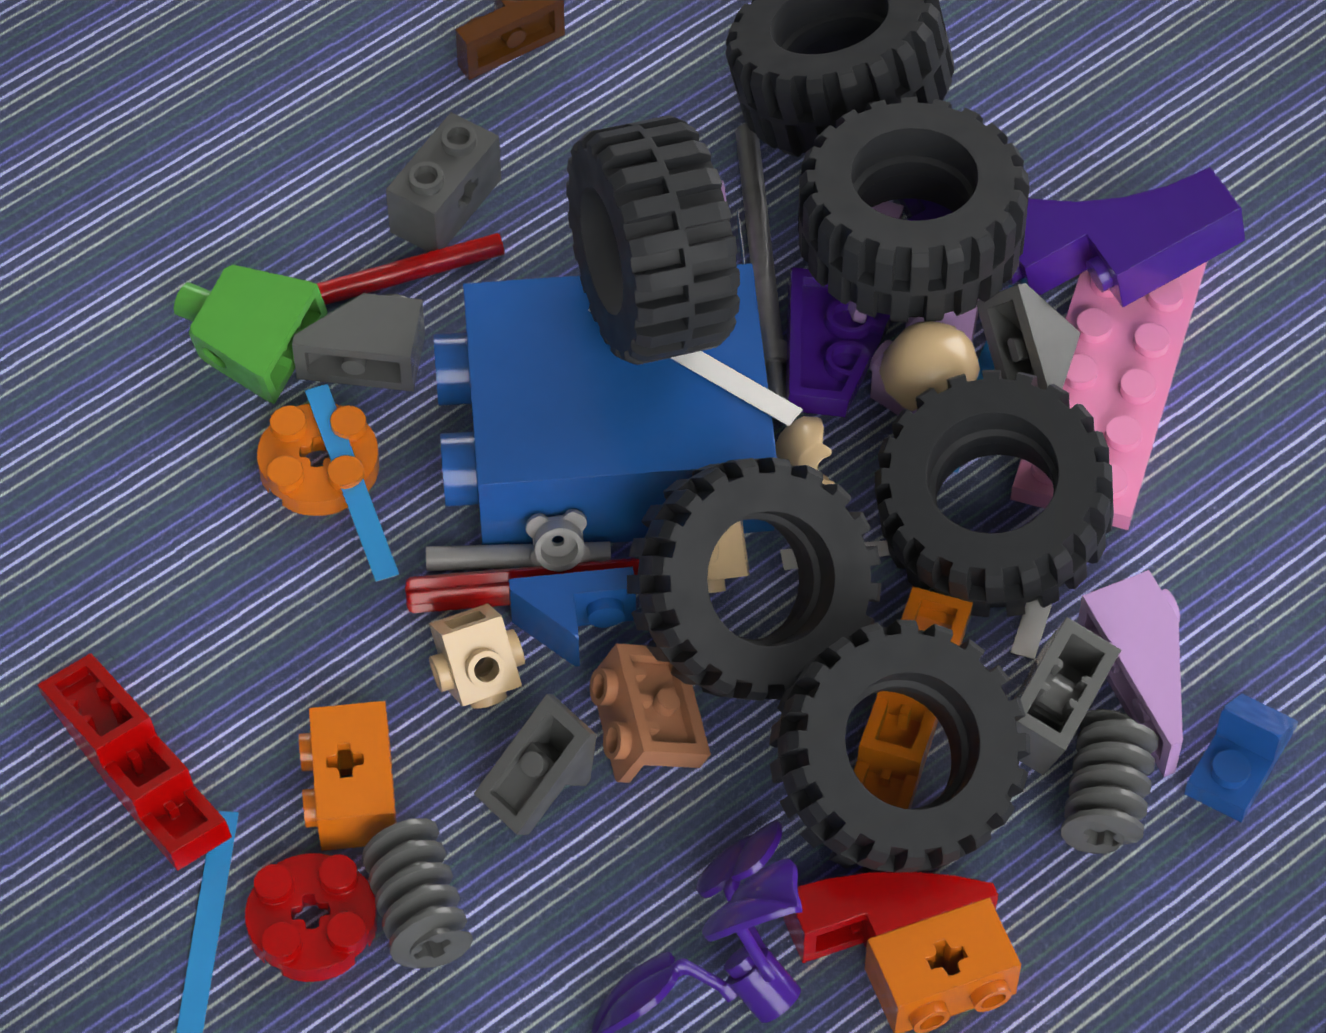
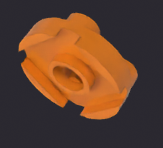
[257,403,379,516]

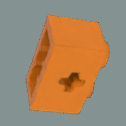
[299,701,397,851]
[864,898,1021,1033]

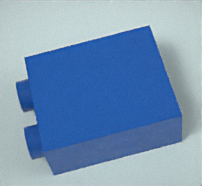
[433,263,777,545]

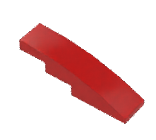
[37,653,232,871]

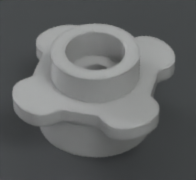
[526,509,590,572]

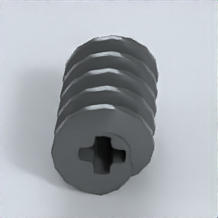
[1061,709,1159,854]
[362,818,473,969]

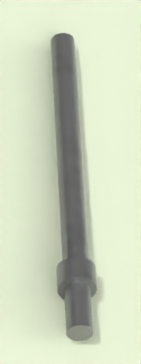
[735,124,787,399]

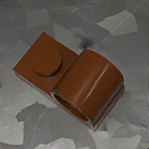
[455,0,565,80]

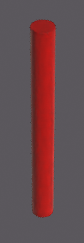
[316,233,505,305]

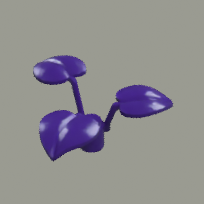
[591,819,802,1033]

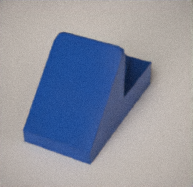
[509,567,636,667]
[1184,693,1298,823]

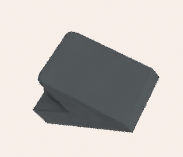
[474,694,597,835]

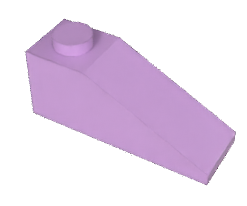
[1077,570,1183,777]

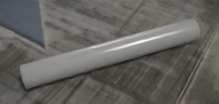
[426,541,611,571]

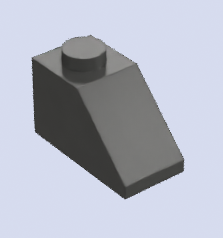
[292,293,425,392]

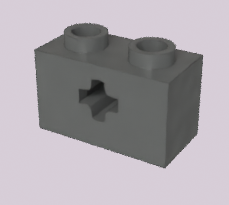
[386,112,502,252]
[1014,617,1121,775]

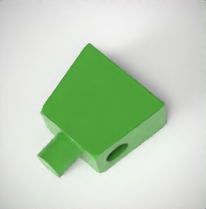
[174,265,328,404]

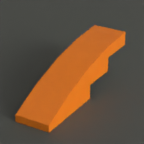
[853,586,973,809]

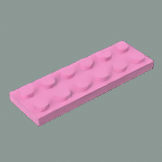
[1010,261,1208,530]

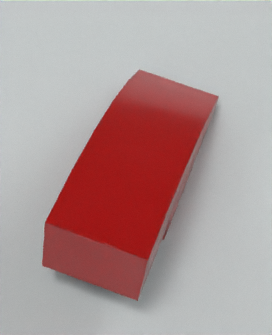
[783,872,999,963]

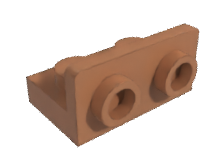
[590,643,711,783]

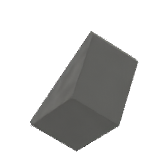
[976,283,1081,390]

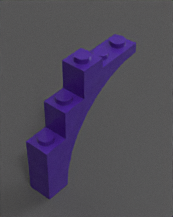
[899,167,1245,307]

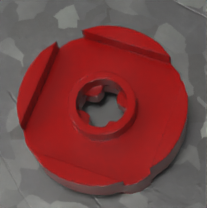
[245,853,378,982]

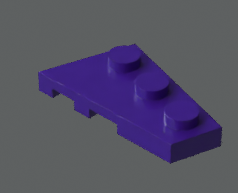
[786,267,892,417]

